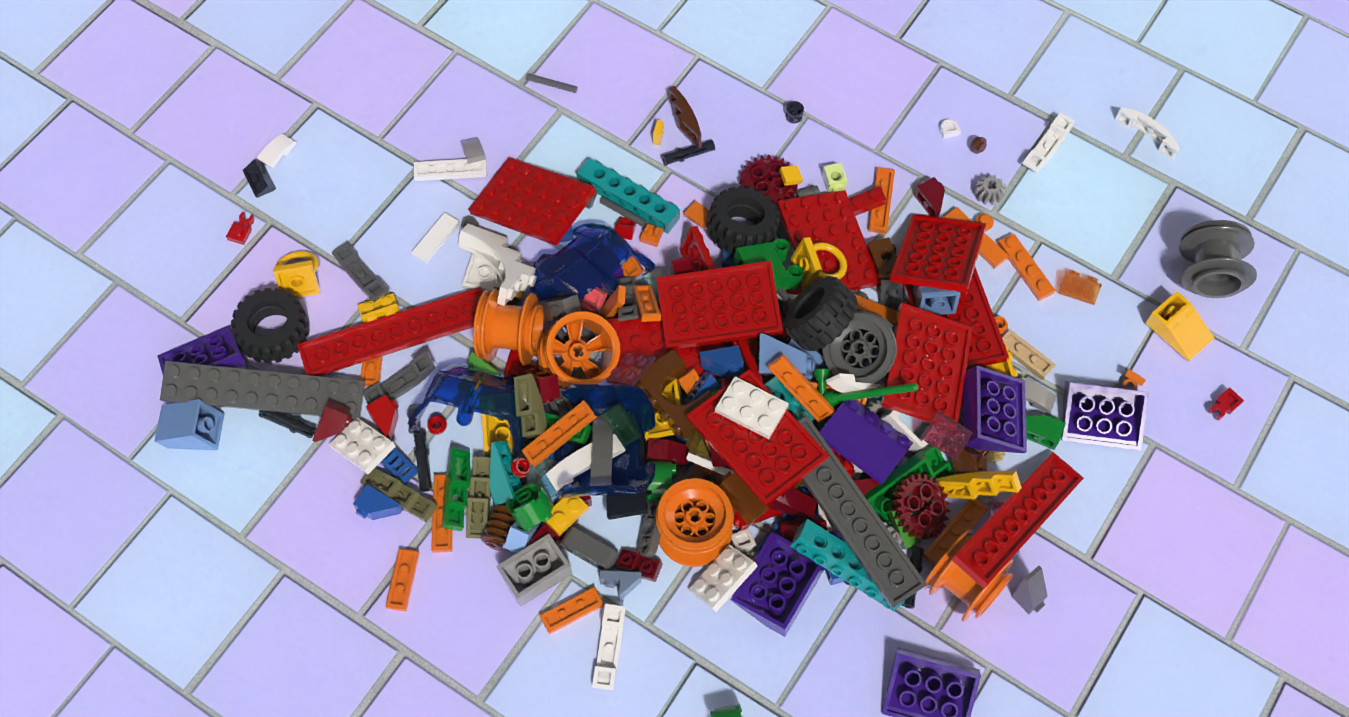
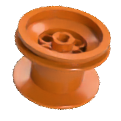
[473,289,545,366]
[656,478,734,567]
[924,529,1013,622]

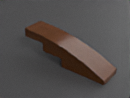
[669,86,702,149]

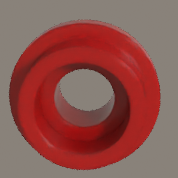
[427,416,447,435]
[511,458,530,478]

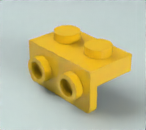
[543,490,589,536]

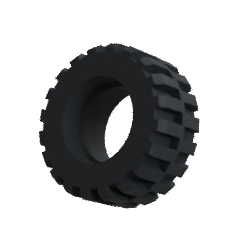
[706,186,780,254]
[783,276,858,351]
[231,288,310,363]

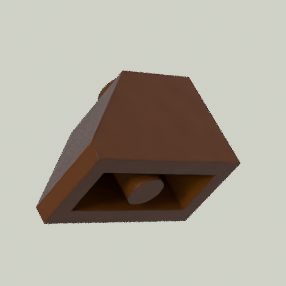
[948,441,987,475]

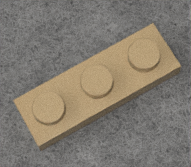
[1002,330,1056,380]

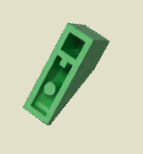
[1026,415,1066,450]

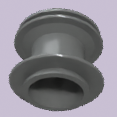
[1179,220,1257,298]
[822,311,897,384]

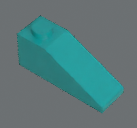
[489,441,522,506]

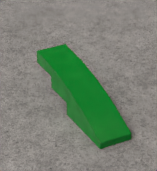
[442,448,470,531]

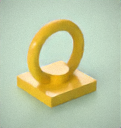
[790,237,847,290]
[273,251,320,298]

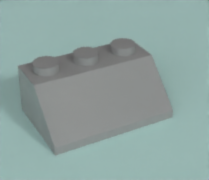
[496,534,573,607]

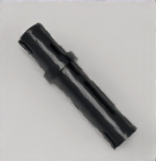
[661,139,715,166]
[258,411,316,438]
[413,432,432,492]
[901,546,924,609]

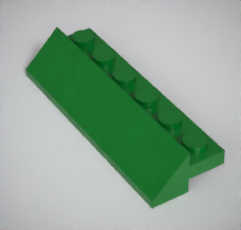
[864,442,955,526]

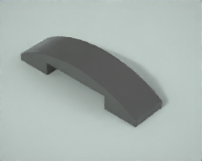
[331,242,389,302]
[616,276,639,321]
[363,351,436,405]
[589,416,613,490]

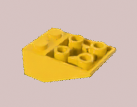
[1146,291,1214,362]

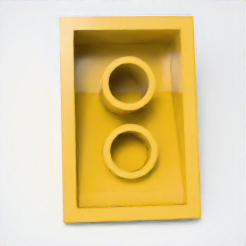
[639,379,683,440]
[480,393,524,455]

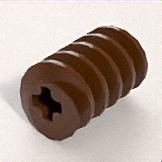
[481,505,516,551]

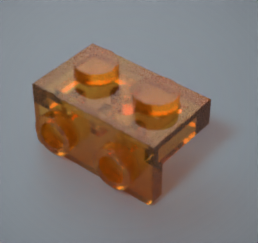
[1058,270,1102,305]

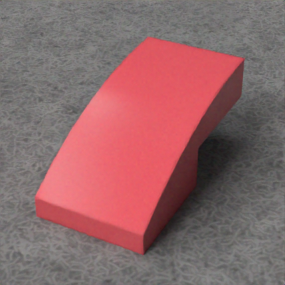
[580,284,608,328]

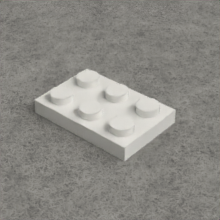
[715,377,789,439]
[329,418,396,474]
[688,544,757,612]

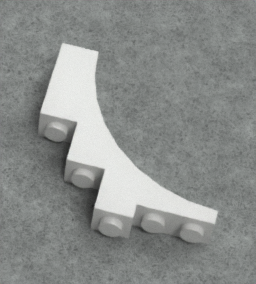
[458,224,537,306]

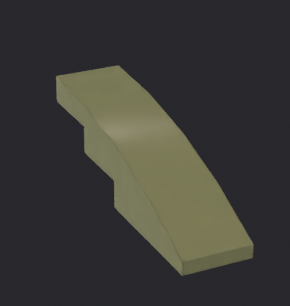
[466,456,492,539]
[360,468,438,522]

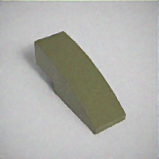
[514,374,547,438]

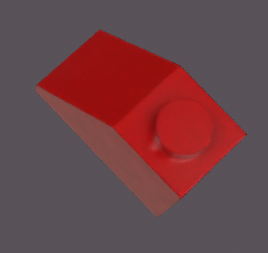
[365,394,399,441]

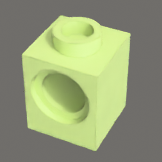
[822,163,847,193]

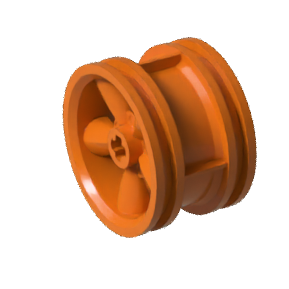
[537,311,620,391]

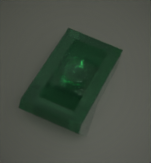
[602,403,641,446]

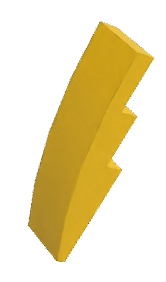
[935,471,1022,499]

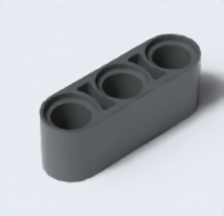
[559,526,620,571]

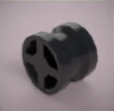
[786,101,804,124]

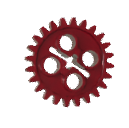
[739,154,798,206]
[891,473,950,540]

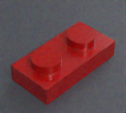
[848,186,888,216]

